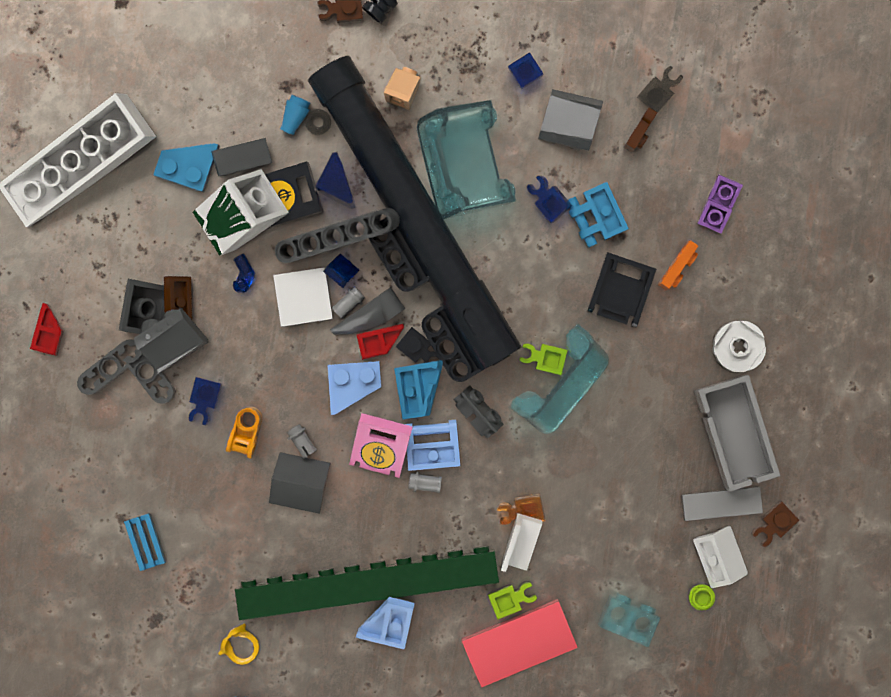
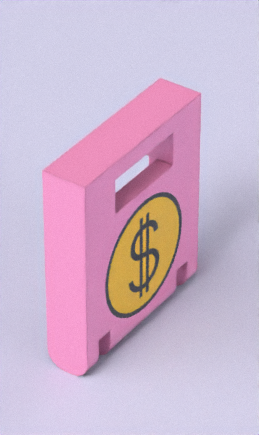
[349,413,412,478]

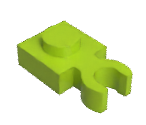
[519,344,567,375]
[488,582,537,619]

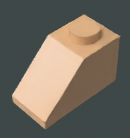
[384,67,421,110]

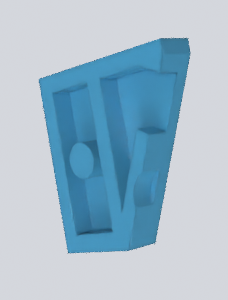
[153,143,219,193]
[394,360,443,420]

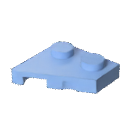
[327,361,381,415]
[356,597,415,649]

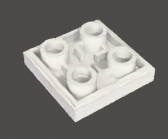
[273,267,333,327]

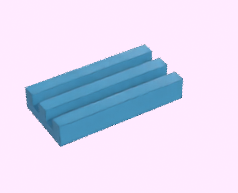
[124,513,166,571]

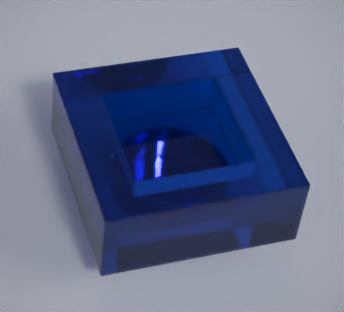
[508,52,544,89]
[323,253,360,288]

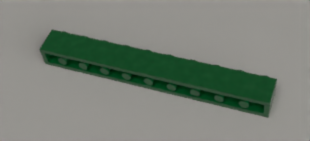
[235,546,499,621]

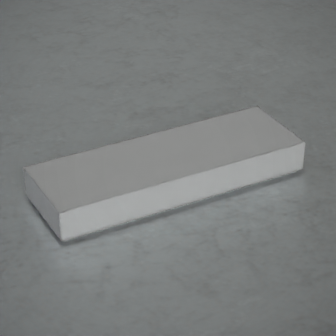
[681,487,763,521]

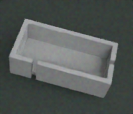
[694,375,780,491]

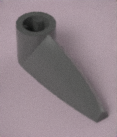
[330,287,405,335]

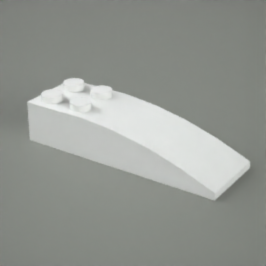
[0,93,156,228]

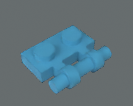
[567,182,629,248]

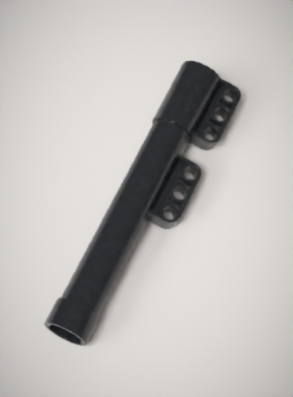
[308,55,522,382]

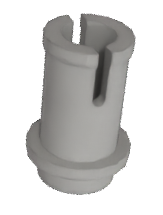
[332,287,365,319]
[287,424,317,459]
[408,471,442,493]

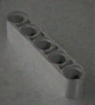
[275,208,400,263]

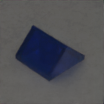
[315,152,356,209]

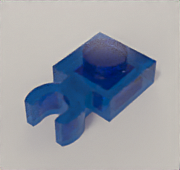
[526,175,572,223]
[189,377,222,425]

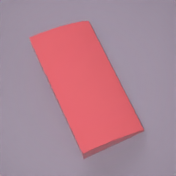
[462,599,578,688]

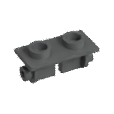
[453,385,503,439]

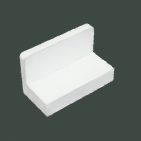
[501,513,542,572]
[693,526,748,588]

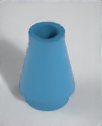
[280,95,311,135]

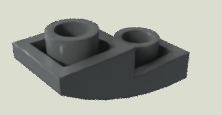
[211,138,272,176]

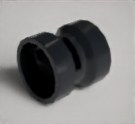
[362,0,398,24]

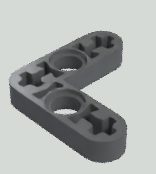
[77,339,175,404]

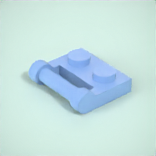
[405,419,460,471]

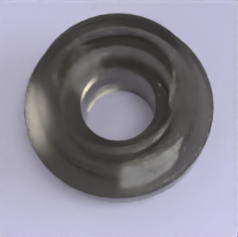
[305,109,331,135]

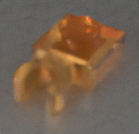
[497,493,545,525]

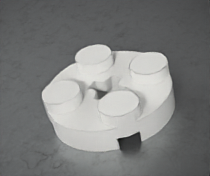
[712,321,766,372]

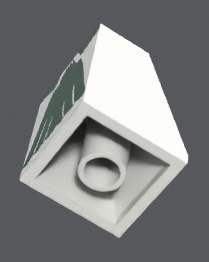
[192,169,289,256]

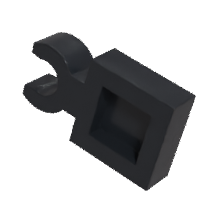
[396,327,440,363]

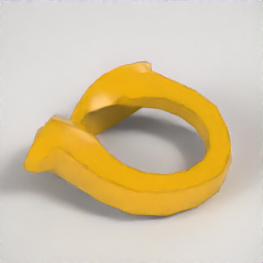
[218,623,259,665]

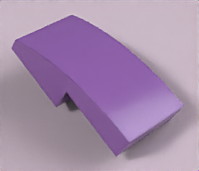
[698,174,743,234]

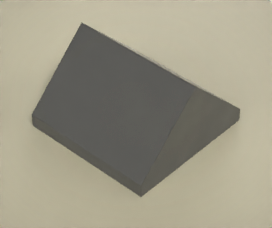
[119,279,165,334]
[269,452,331,514]

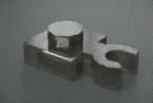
[637,66,683,112]

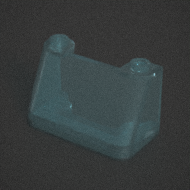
[417,100,516,219]
[508,324,609,434]

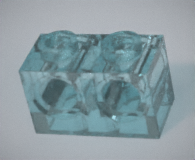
[598,593,660,647]

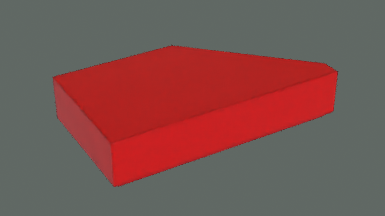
[30,303,63,356]
[356,324,404,360]

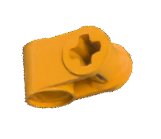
[226,407,262,459]

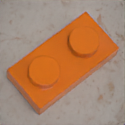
[658,240,698,290]

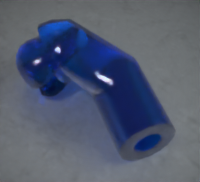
[233,253,255,293]

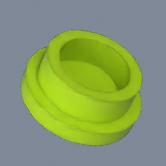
[689,584,715,611]

